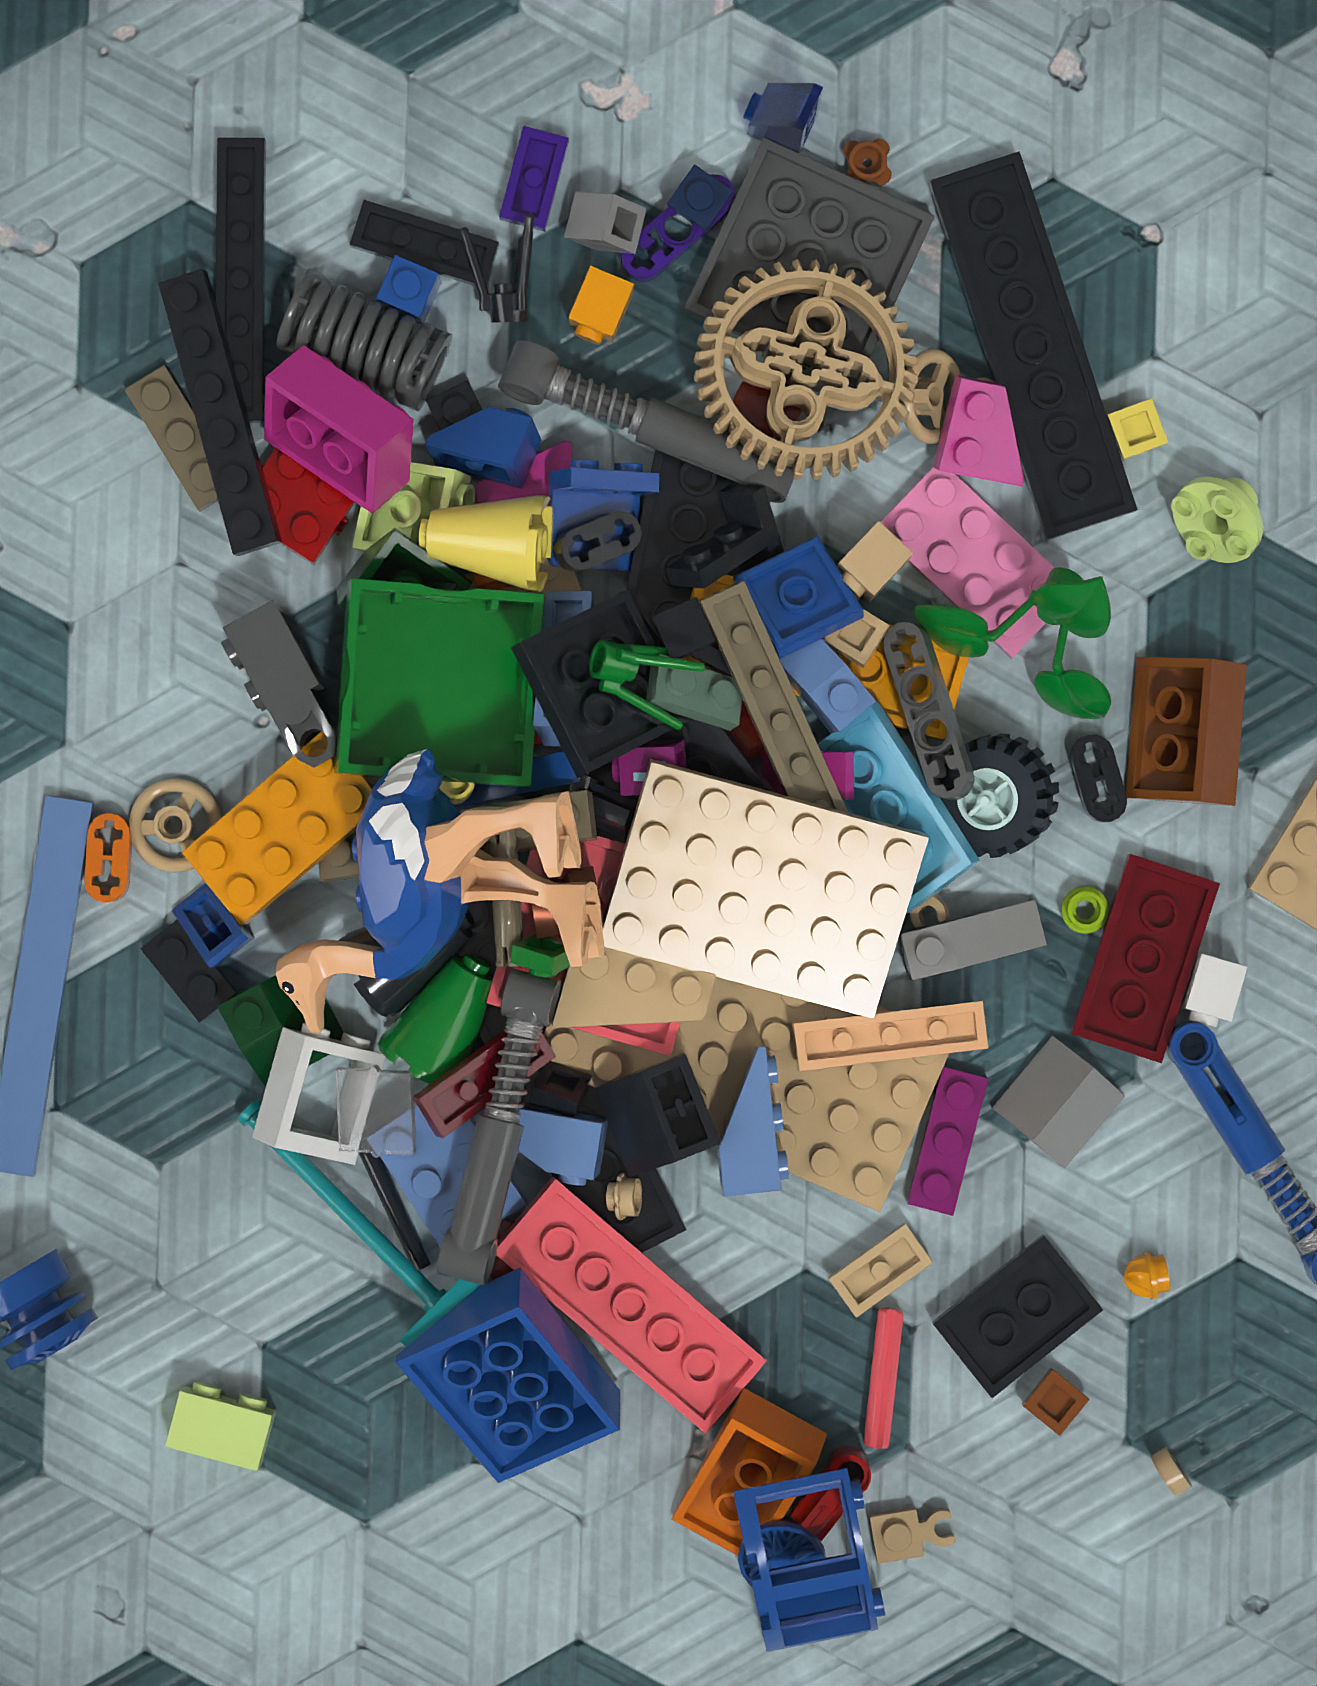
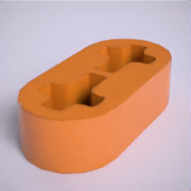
[84,813,132,903]

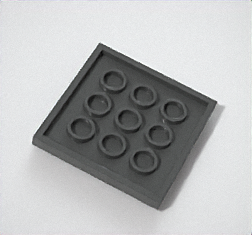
[684,137,935,389]

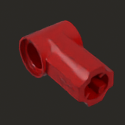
[789,1446,871,1541]

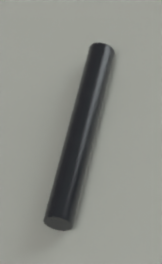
[358,1137,431,1270]

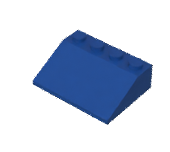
[395,1267,620,1483]

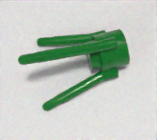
[589,640,705,730]

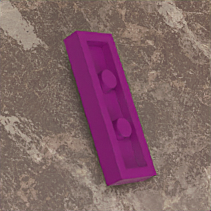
[906,1066,989,1216]

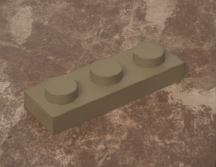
[124,365,218,512]

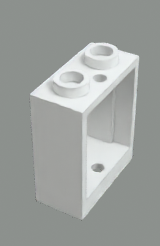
[252,1023,385,1165]

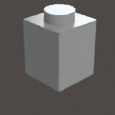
[564,192,647,254]

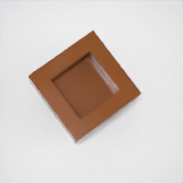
[1022,1368,1090,1436]

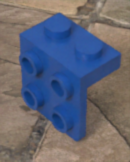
[547,460,659,571]

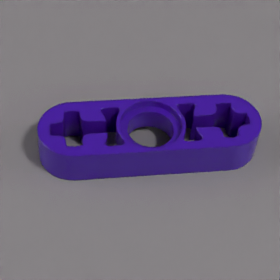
[622,174,735,282]

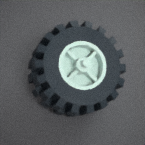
[940,733,1060,858]

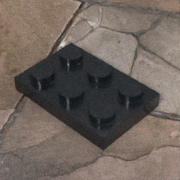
[932,1234,1103,1398]

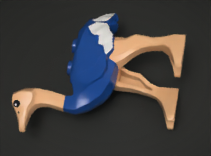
[275,749,604,1033]

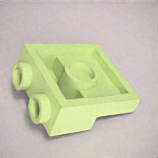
[352,462,475,567]

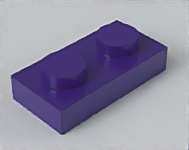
[499,126,569,232]

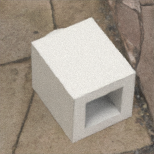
[1180,953,1247,1028]

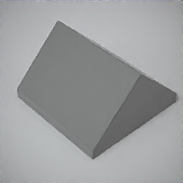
[992,1036,1125,1169]

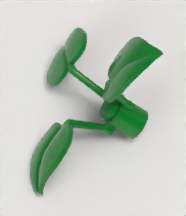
[913,567,1111,719]

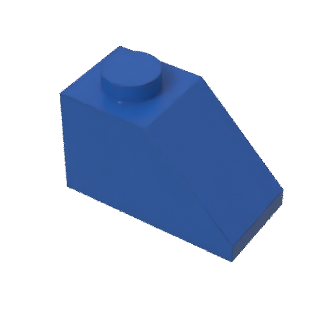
[425,407,542,489]

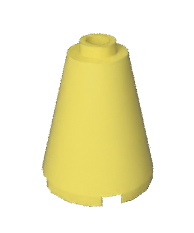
[419,495,553,592]

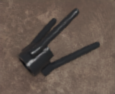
[460,213,534,323]

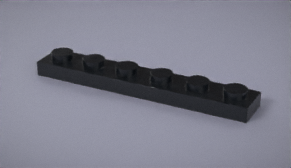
[216,137,266,423]
[158,269,282,556]

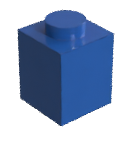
[376,255,442,325]

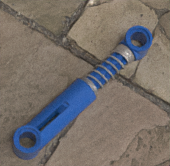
[1166,1022,1317,1285]

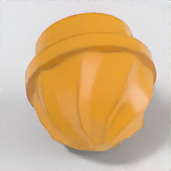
[1123,1252,1170,1300]

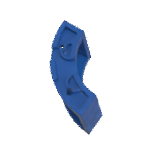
[733,1468,886,1652]

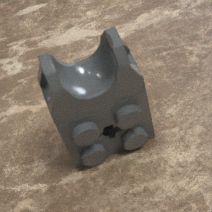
[221,600,337,768]

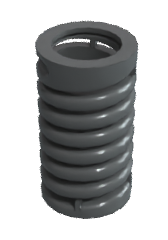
[276,270,452,411]

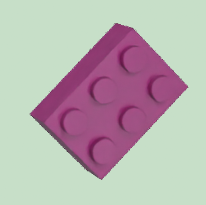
[264,345,414,514]

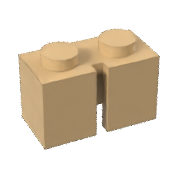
[837,521,914,602]

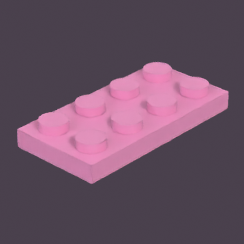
[881,467,1055,659]

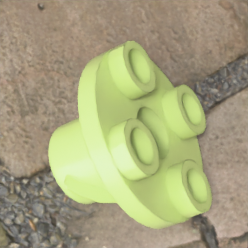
[1171,477,1263,563]

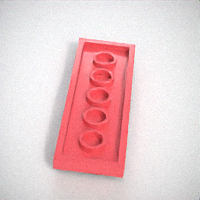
[496,1177,767,1434]

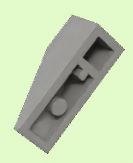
[898,899,1047,980]

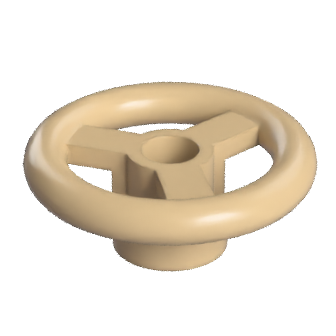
[900,349,961,444]
[129,778,222,872]

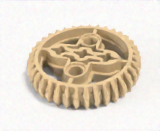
[694,259,918,480]

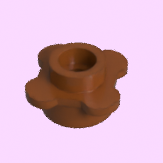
[843,138,892,186]

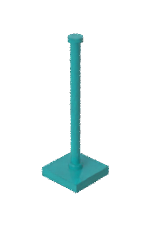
[237,1100,490,1347]

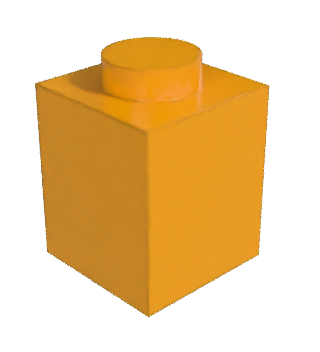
[568,266,634,345]

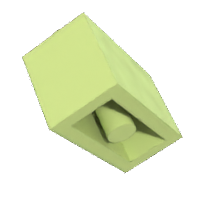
[165,1381,276,1471]

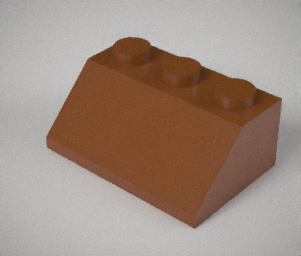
[1126,657,1247,806]

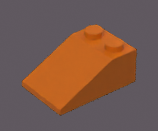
[671,1388,827,1556]

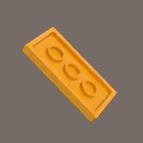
[182,731,374,926]

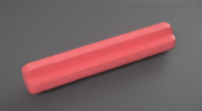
[863,1308,904,1449]

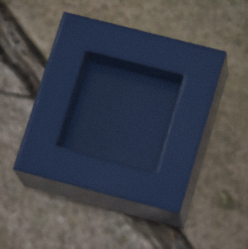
[667,164,733,233]

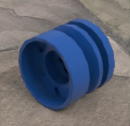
[0,1249,98,1370]

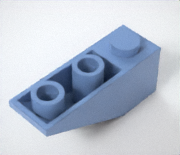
[716,1046,789,1197]

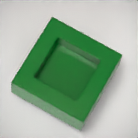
[511,934,570,977]

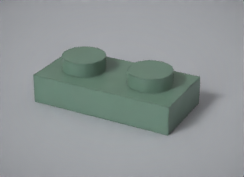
[646,654,742,731]

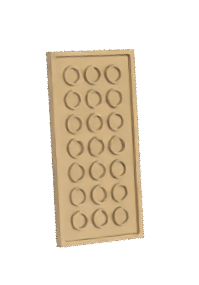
[543,977,949,1212]

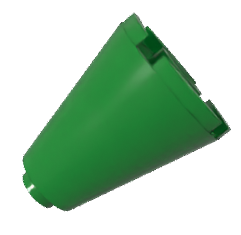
[378,953,494,1084]

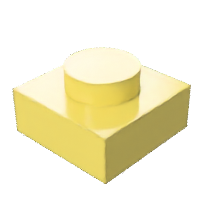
[1107,398,1168,461]

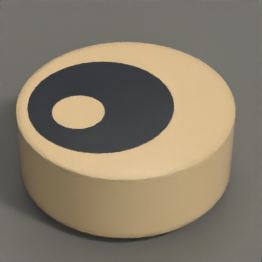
[1151,1446,1192,1496]

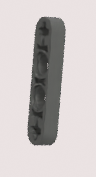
[883,622,975,801]

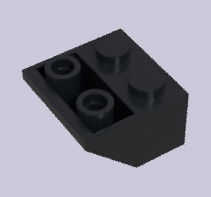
[595,1053,721,1177]

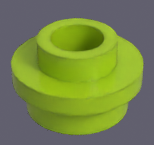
[1061,886,1109,934]

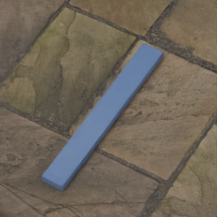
[0,796,95,1177]

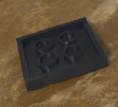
[511,590,691,778]

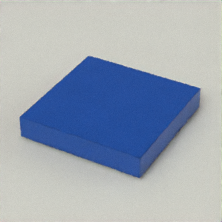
[733,535,864,659]

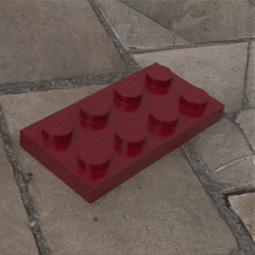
[1070,854,1220,1064]

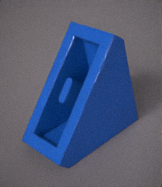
[172,883,255,968]

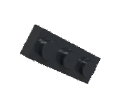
[349,200,500,286]

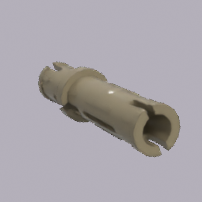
[488,829,524,967]

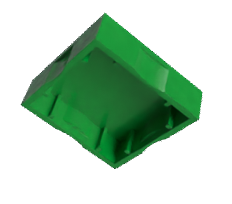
[334,579,544,787]

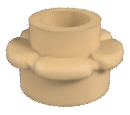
[606,1173,642,1220]

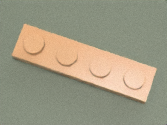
[792,1001,988,1071]

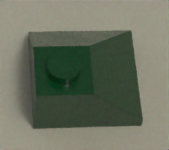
[336,528,472,610]
[217,975,344,1087]

